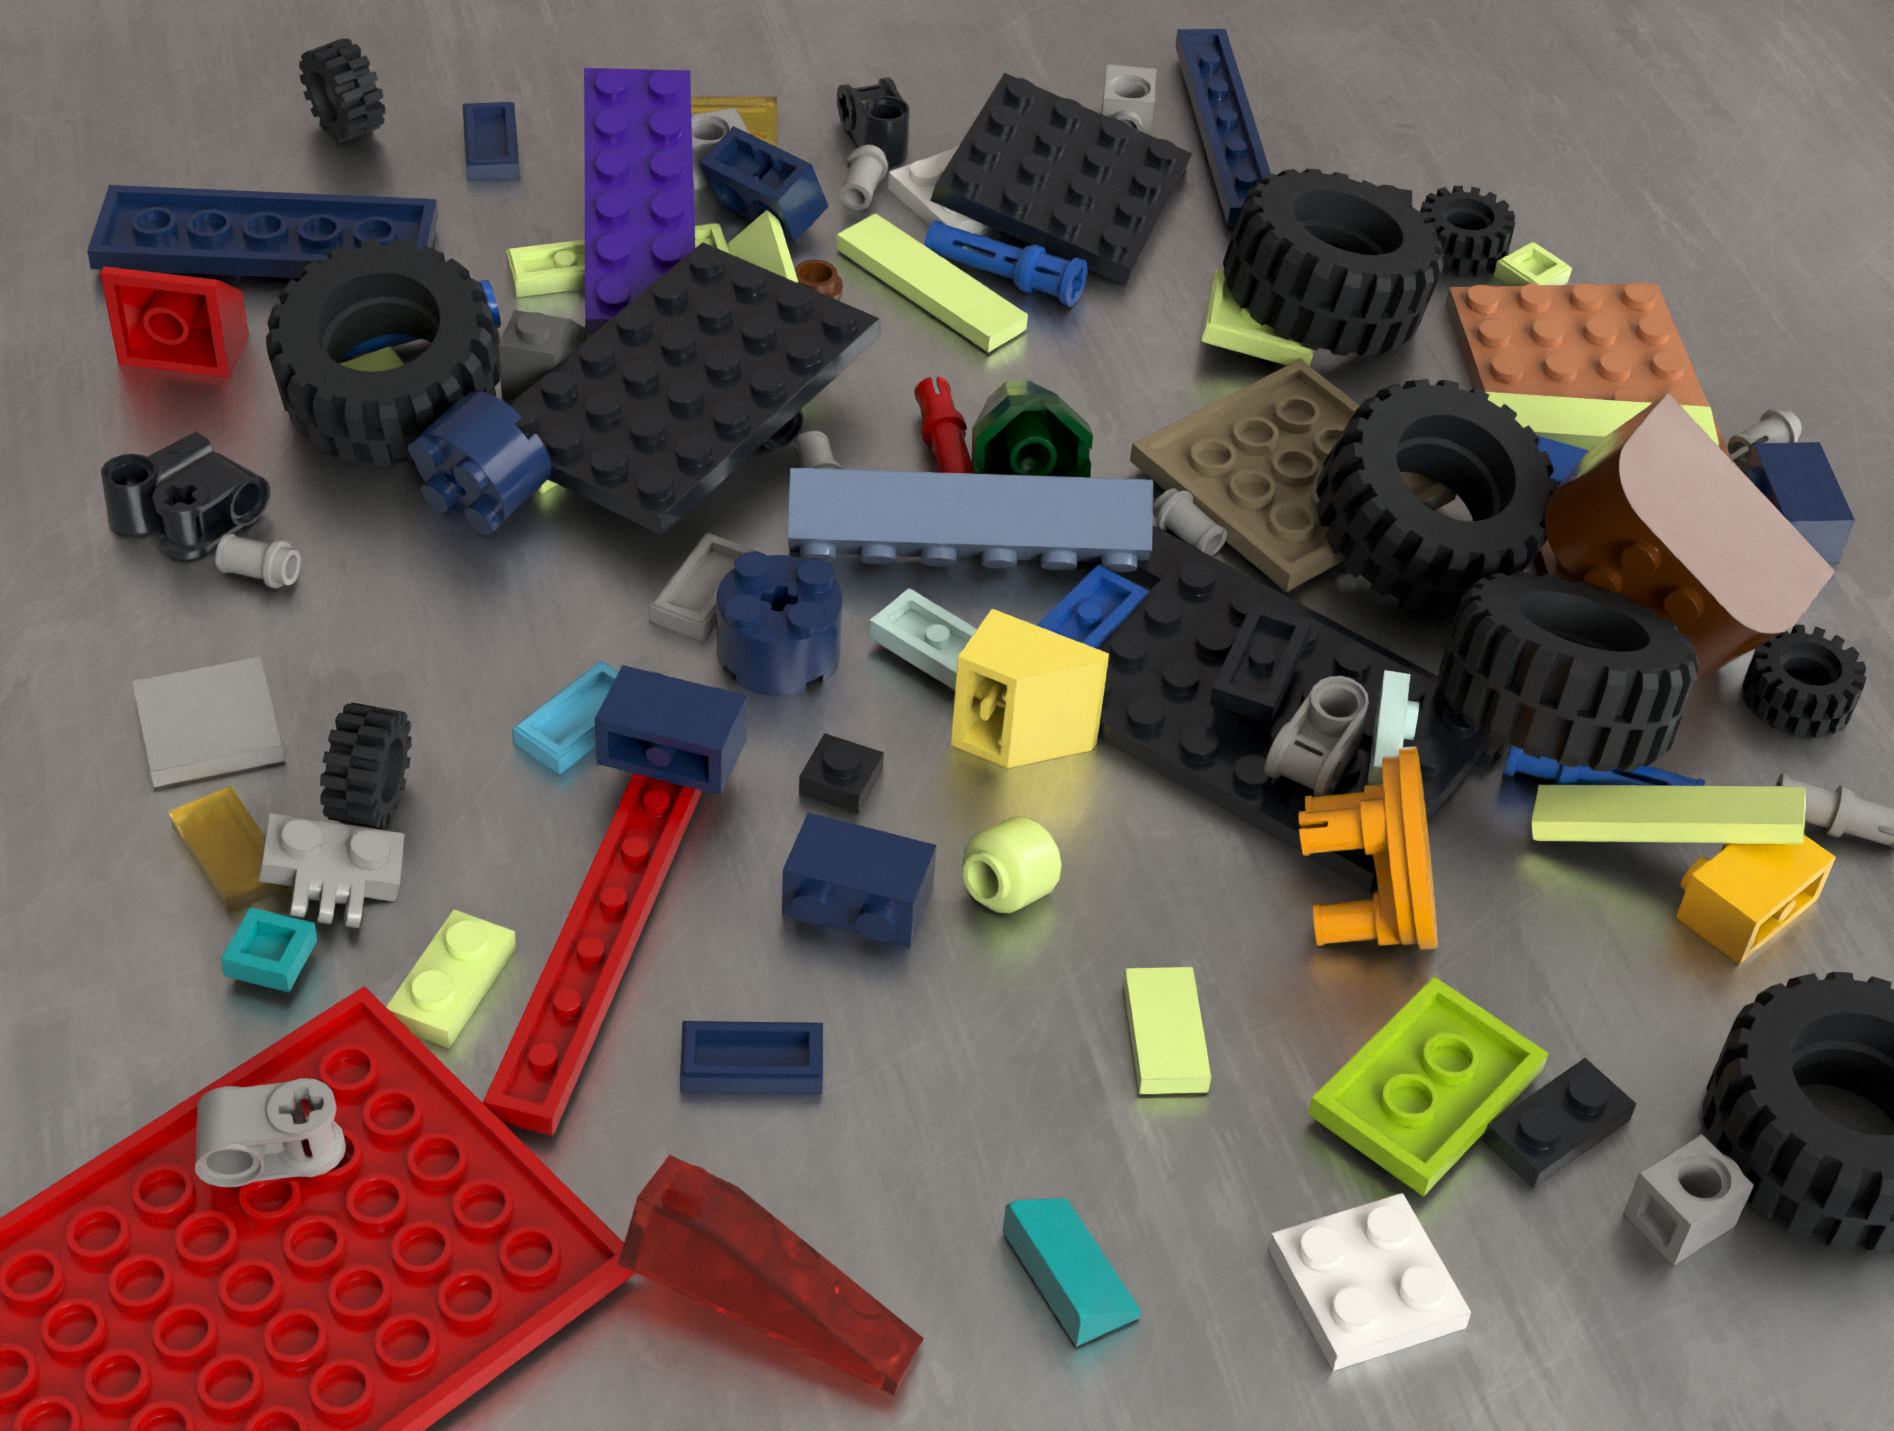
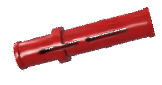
[914,377,972,474]

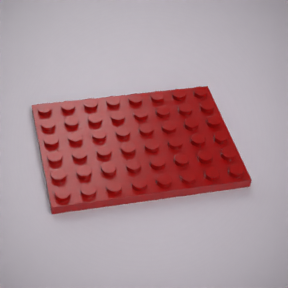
[0,986,638,1431]

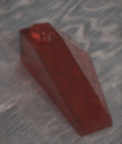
[618,1154,924,1396]

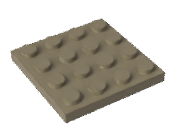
[1130,359,1456,592]

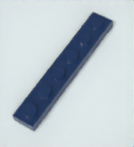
[1175,29,1271,225]

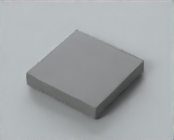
[131,656,285,788]

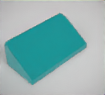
[1002,1198,1142,1347]

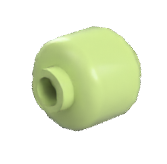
[962,817,1062,913]

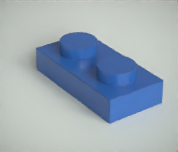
[1036,565,1149,649]

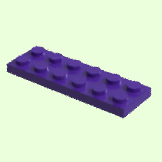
[584,68,695,333]

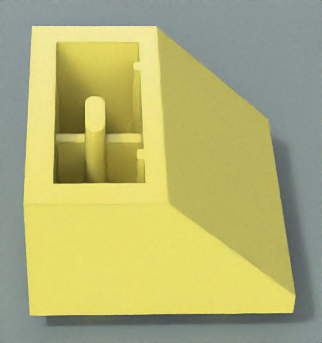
[951,609,1109,768]

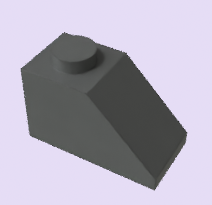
[498,310,587,401]

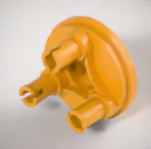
[1299,746,1438,950]

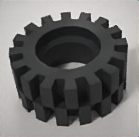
[299,38,385,143]
[1420,186,1516,277]
[1743,625,1867,738]
[320,702,412,829]

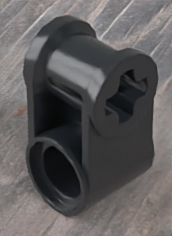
[837,77,910,165]
[152,453,270,560]

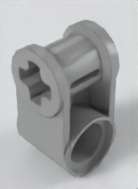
[1264,676,1369,797]
[195,1078,346,1187]

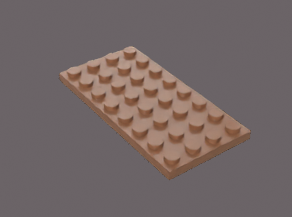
[1446,282,1733,582]

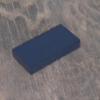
[462,102,520,181]
[680,1021,823,1094]

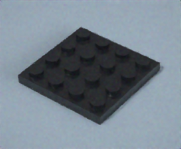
[930,73,1192,285]

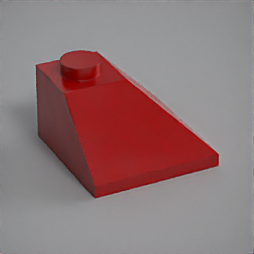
[100,266,249,378]

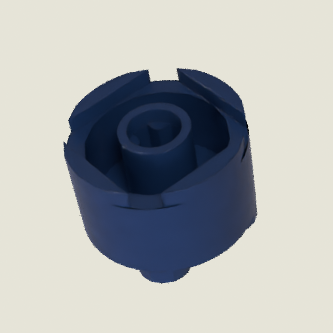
[408,390,552,536]
[716,551,842,696]

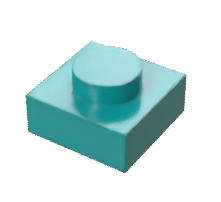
[221,907,318,993]

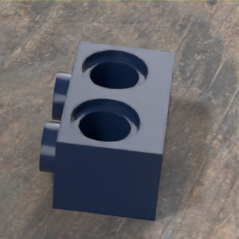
[699,126,829,243]

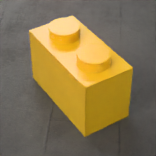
[1676,835,1836,965]

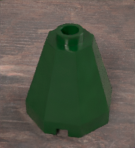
[971,381,1093,478]

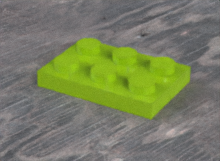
[1308,976,1549,1197]

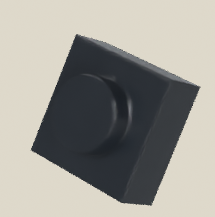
[799,733,884,813]

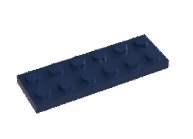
[87,185,438,279]

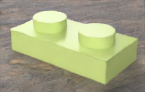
[386,909,516,1049]

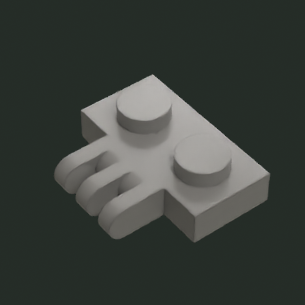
[259,813,405,928]

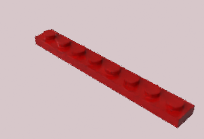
[483,773,702,1136]

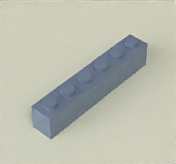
[788,468,1153,572]

